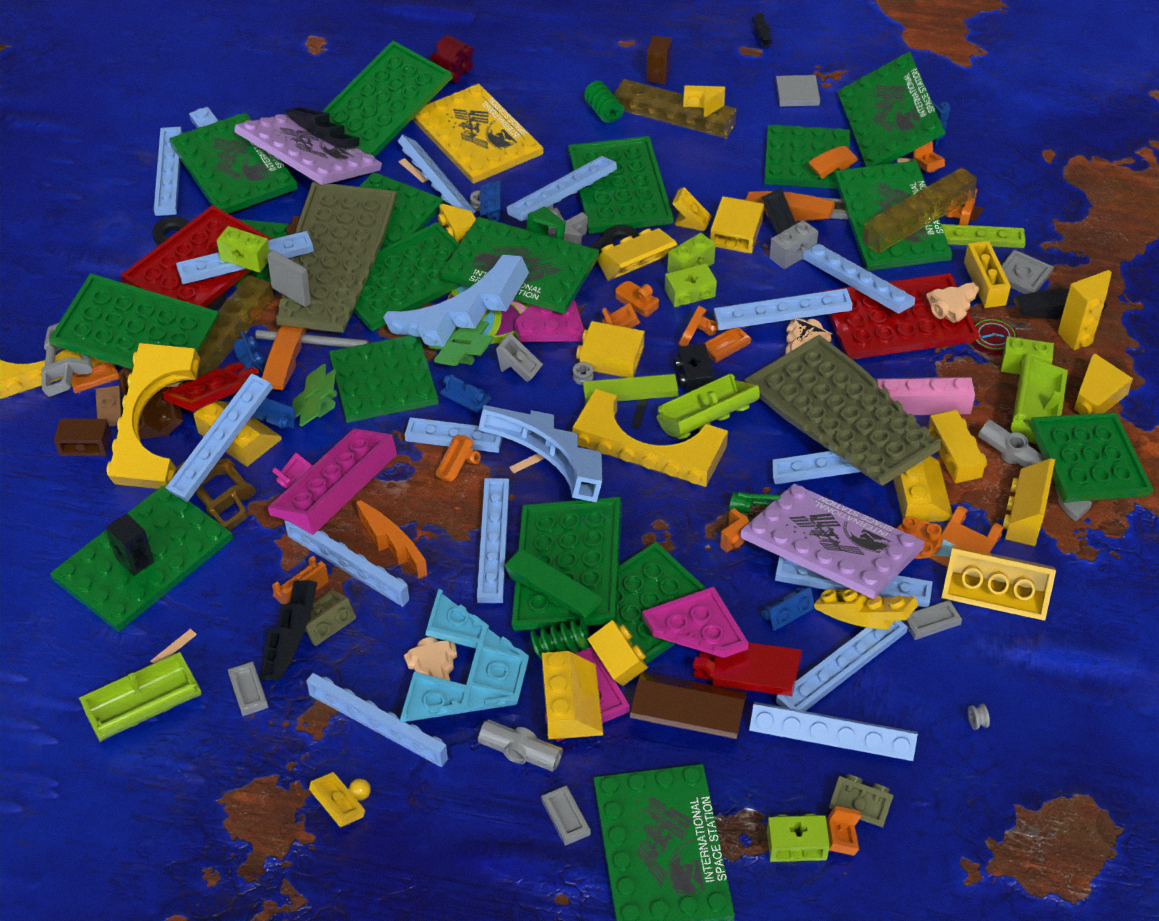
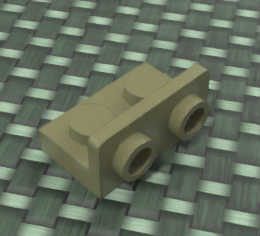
[305,589,356,646]
[829,774,894,828]

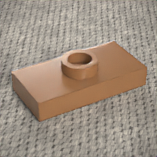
[96,385,122,427]

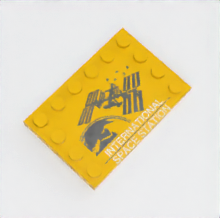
[412,84,543,184]

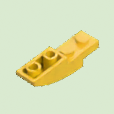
[814,588,918,629]

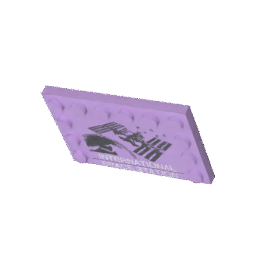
[234,114,382,185]
[740,484,925,599]

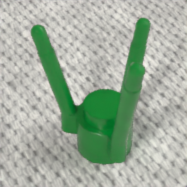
[730,492,781,522]

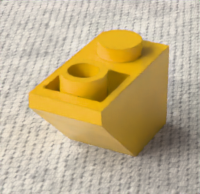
[438,204,476,243]

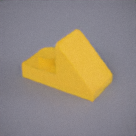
[683,85,725,117]
[672,187,711,231]

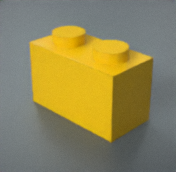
[588,620,648,686]

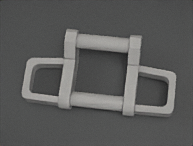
[41,323,93,397]

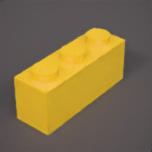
[964,241,1011,308]
[927,410,987,484]

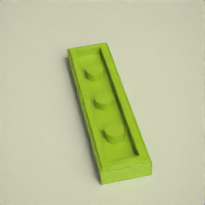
[941,224,1026,248]
[583,374,678,404]

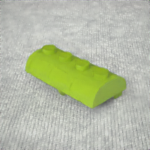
[1011,353,1068,445]
[656,374,760,439]
[79,652,202,742]

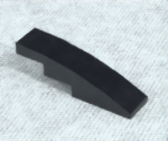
[286,106,360,149]
[1013,289,1107,320]
[259,580,318,681]

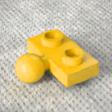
[309,772,371,827]

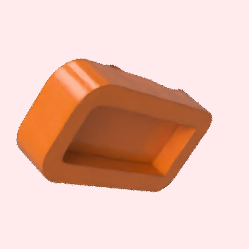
[944,187,978,225]
[615,281,659,317]
[678,306,718,346]
[436,435,481,482]

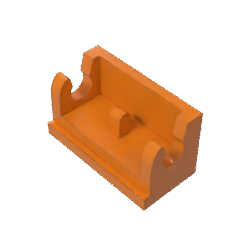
[272,555,329,604]

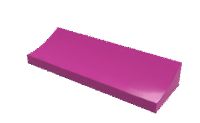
[268,428,397,535]

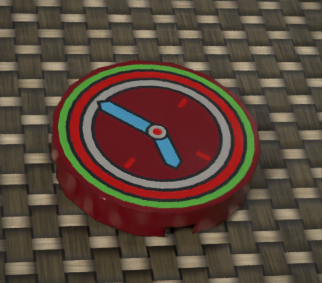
[972,318,1017,356]

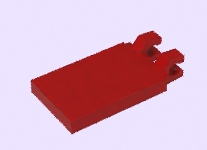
[162,362,259,412]
[693,643,802,697]

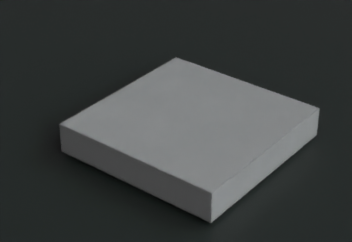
[776,75,820,107]
[267,250,311,307]
[1001,250,1054,294]

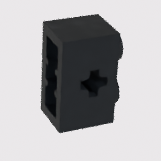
[674,343,715,393]
[106,514,154,576]

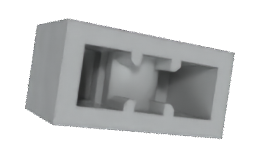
[769,220,818,269]

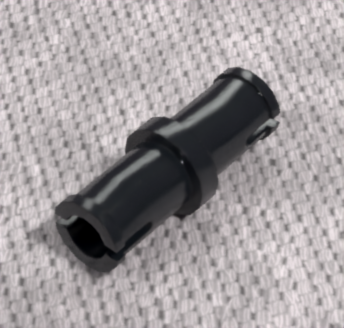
[752,13,773,48]

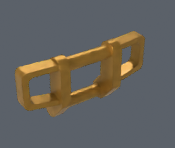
[176,458,256,531]

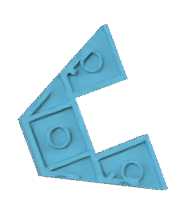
[400,589,529,722]

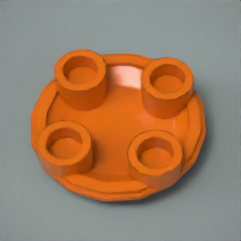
[896,517,943,559]

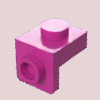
[272,453,313,489]

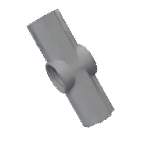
[978,420,1044,468]
[478,720,563,772]

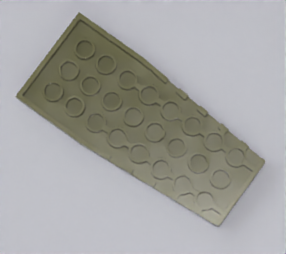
[276,182,397,333]
[744,335,941,485]

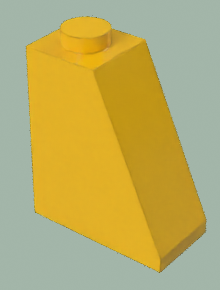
[1074,354,1133,414]

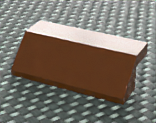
[118,367,183,440]
[630,672,747,739]

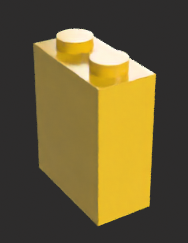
[710,196,764,254]
[576,321,645,378]

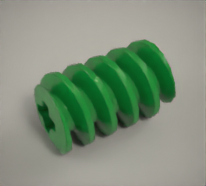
[584,81,624,123]
[531,617,590,660]

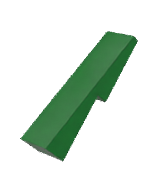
[504,548,602,618]

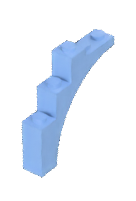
[383,255,529,346]
[478,405,602,502]

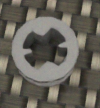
[470,190,480,211]
[573,362,593,385]
[968,703,990,730]

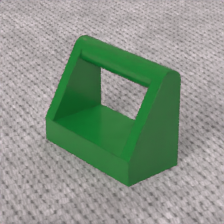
[526,206,566,240]

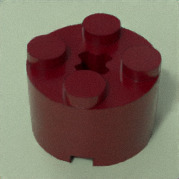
[430,35,474,83]

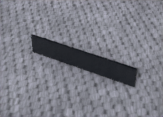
[631,399,648,429]

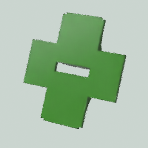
[429,321,494,366]
[292,364,337,426]

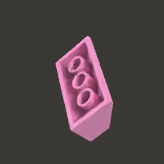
[874,377,975,415]

